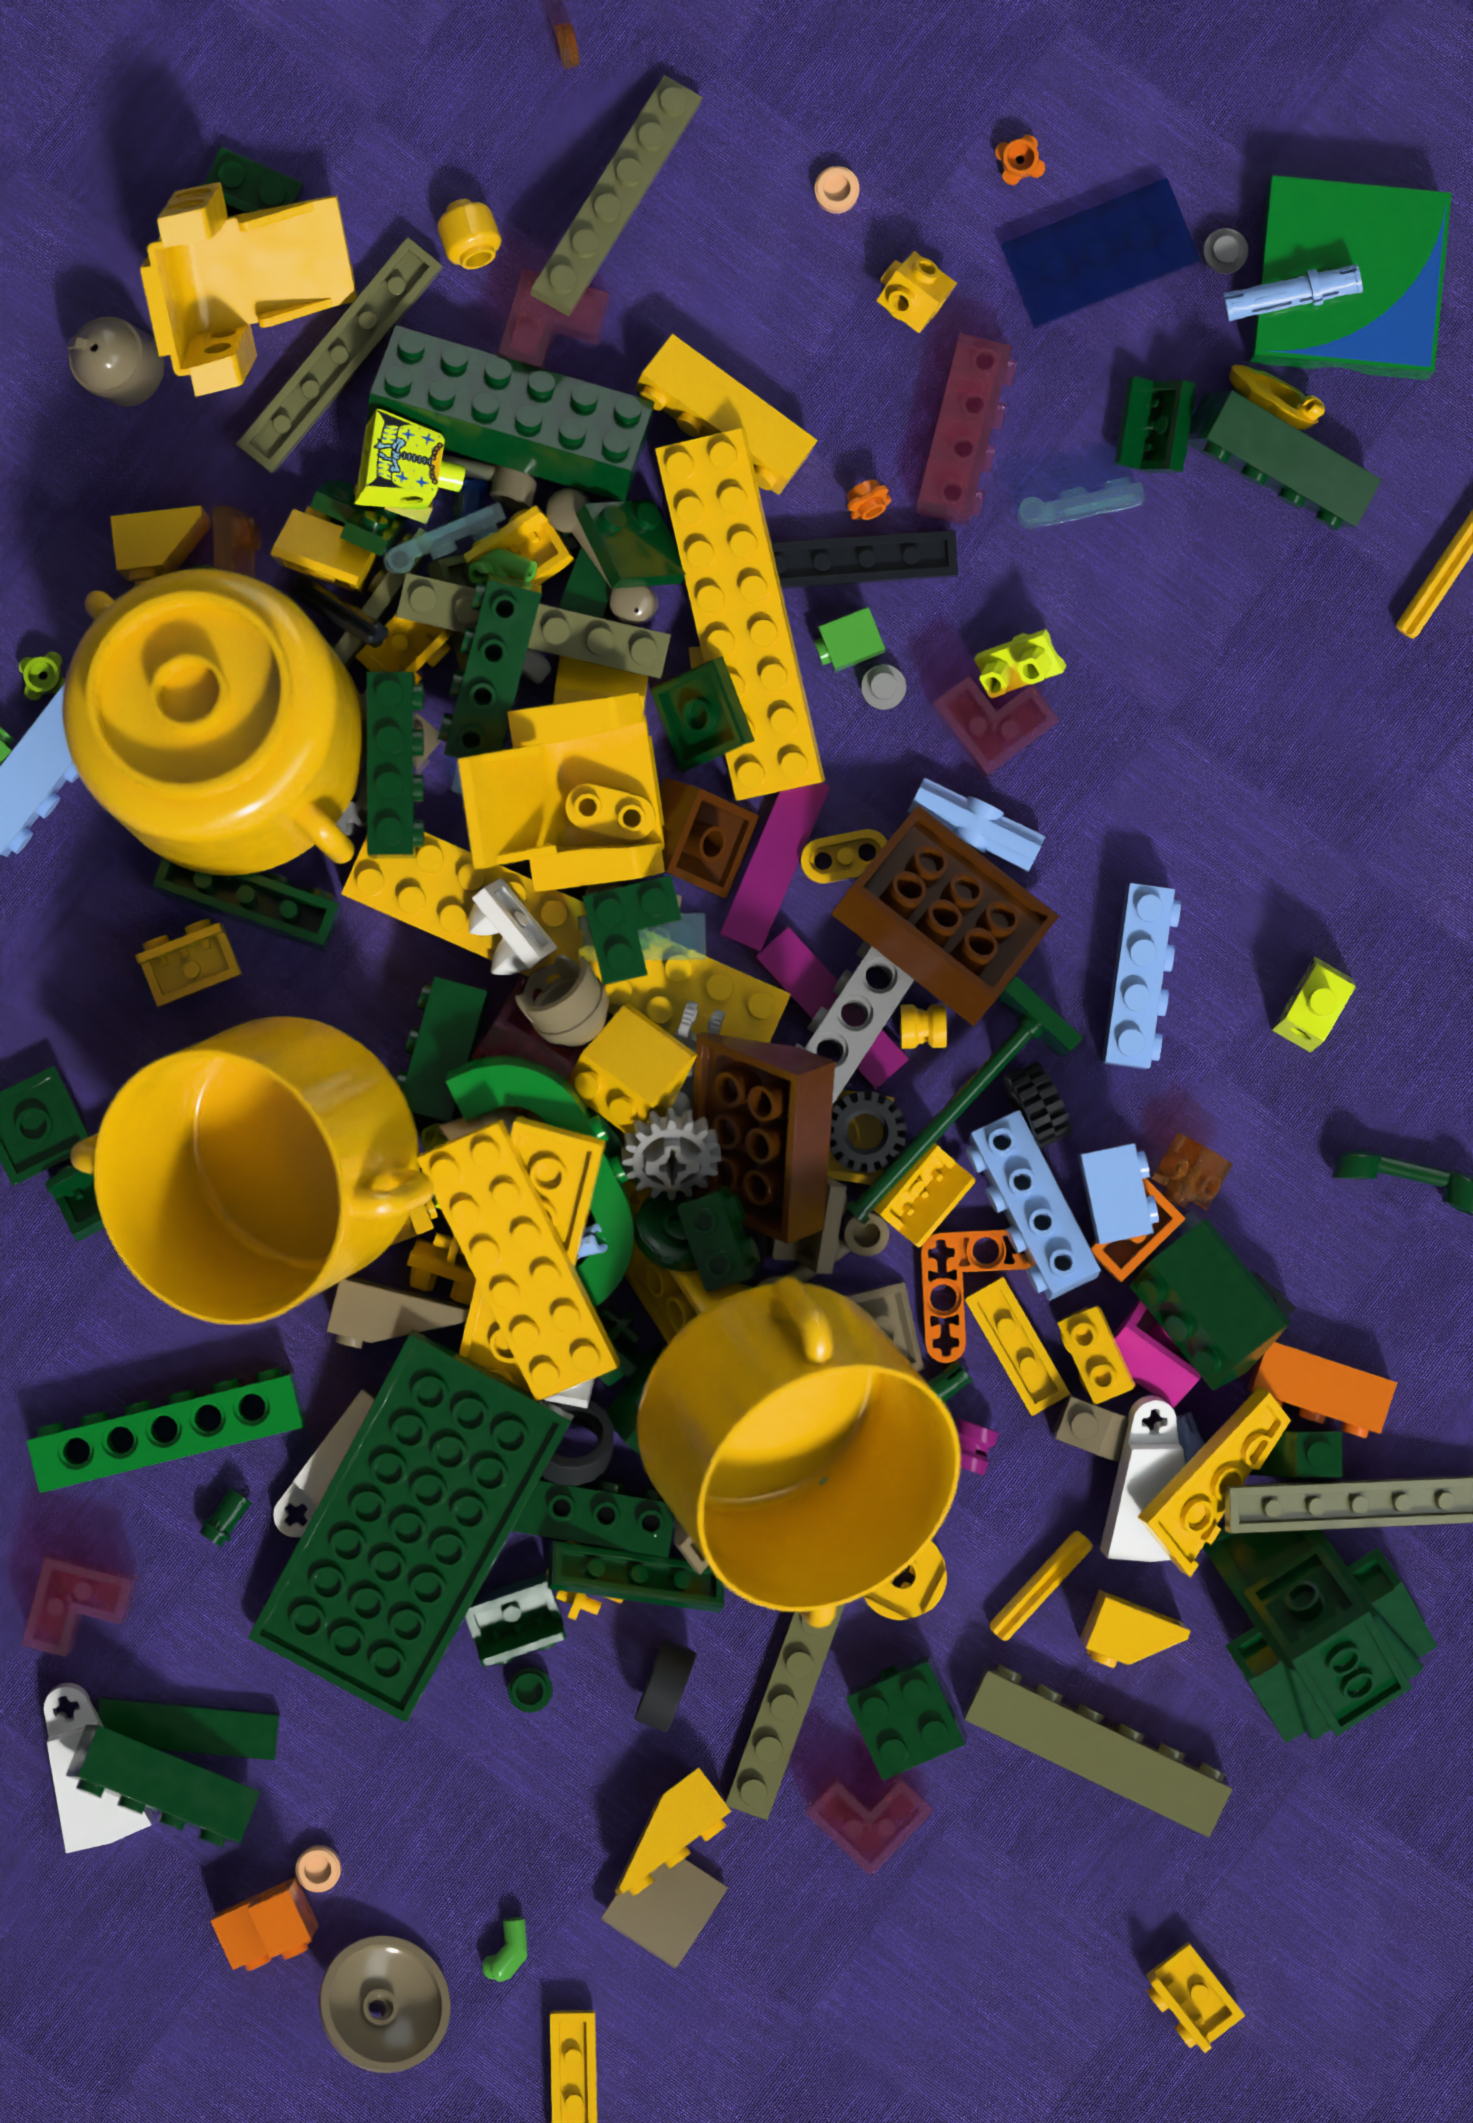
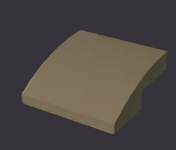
[600,1859,728,1969]

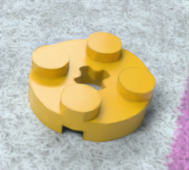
[863,1540,947,1620]

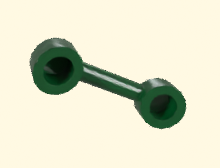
[1331,1150,1473,1217]

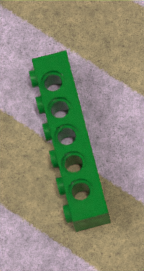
[26,1367,307,1493]

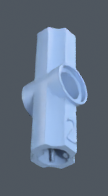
[907,778,1045,872]

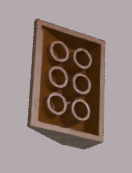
[831,805,1060,1026]
[690,1032,835,1244]

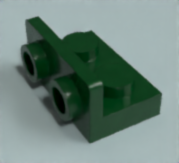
[199,147,304,216]

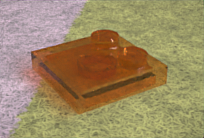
[213,505,261,579]

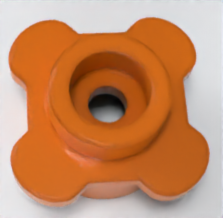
[995,135,1045,186]
[846,480,892,520]

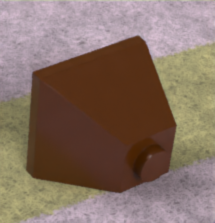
[660,777,759,899]

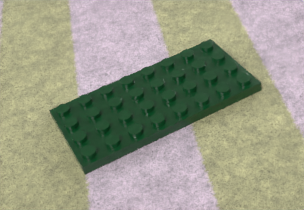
[248,1330,573,1723]

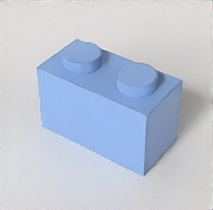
[1078,1143,1159,1244]

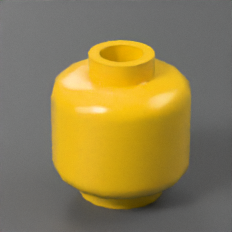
[437,199,501,269]

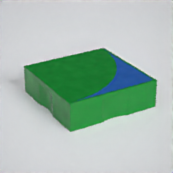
[1249,175,1452,380]

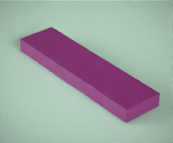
[720,783,831,952]
[755,927,909,1090]

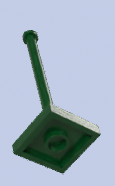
[845,976,1083,1226]

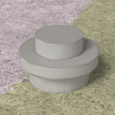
[1203,228,1248,274]
[861,664,906,710]

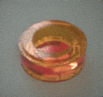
[554,22,581,70]

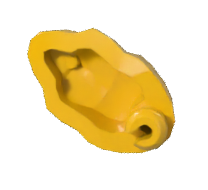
[1228,364,1325,430]

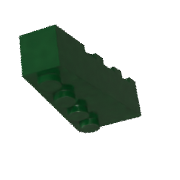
[1187,390,1382,531]

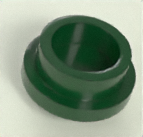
[508,1667,553,1713]

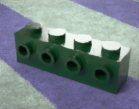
[438,572,542,758]
[367,672,424,859]
[152,858,341,953]
[512,1478,675,1558]
[65,1724,260,1848]

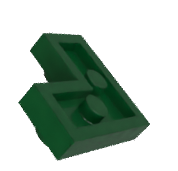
[310,480,408,556]
[583,875,682,986]

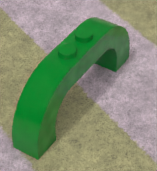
[445,1056,634,1308]

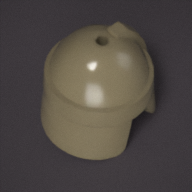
[67,317,164,407]
[515,954,609,1046]

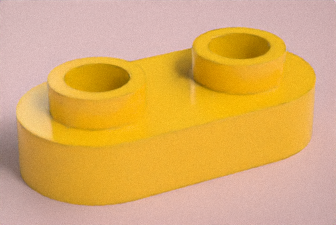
[565,783,656,841]
[801,829,888,884]

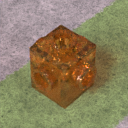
[1152,1132,1233,1211]

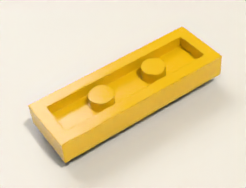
[964,1276,1071,1416]
[550,2010,598,2123]

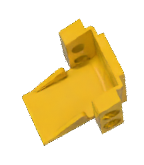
[140,182,358,397]
[458,692,665,892]

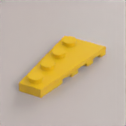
[1137,1387,1291,1578]

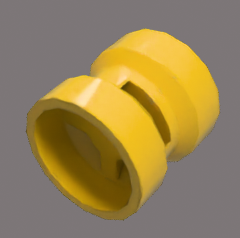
[900,1004,947,1049]

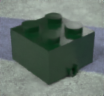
[846,1654,968,1781]

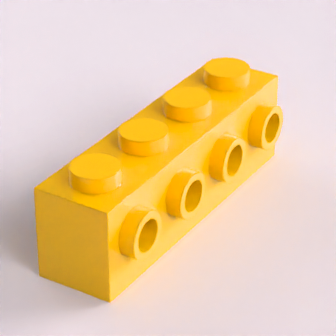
[634,334,818,495]

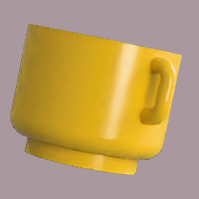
[62,569,367,876]
[70,1016,434,1325]
[637,1277,960,1628]

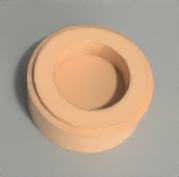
[814,166,859,214]
[295,1845,342,1892]

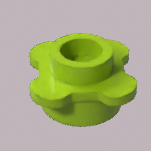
[19,651,66,701]

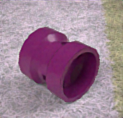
[955,1418,1000,1475]

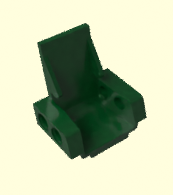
[1202,1526,1437,1744]

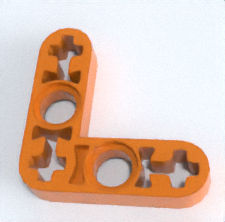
[920,1229,1031,1363]

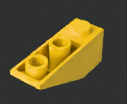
[614,1768,731,1897]

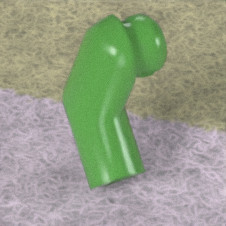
[468,548,537,585]
[482,1917,528,1982]

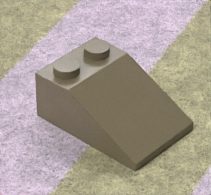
[327,1276,470,1348]

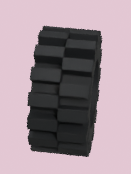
[1003,1061,1072,1149]
[829,1091,907,1173]

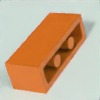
[1247,1342,1397,1438]

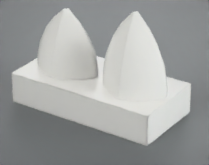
[469,877,558,975]

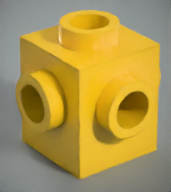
[876,251,957,333]

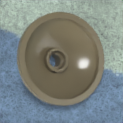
[318,1936,451,2073]

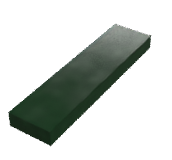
[547,1541,724,1613]
[98,1697,280,1760]

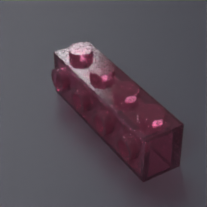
[915,333,1017,526]

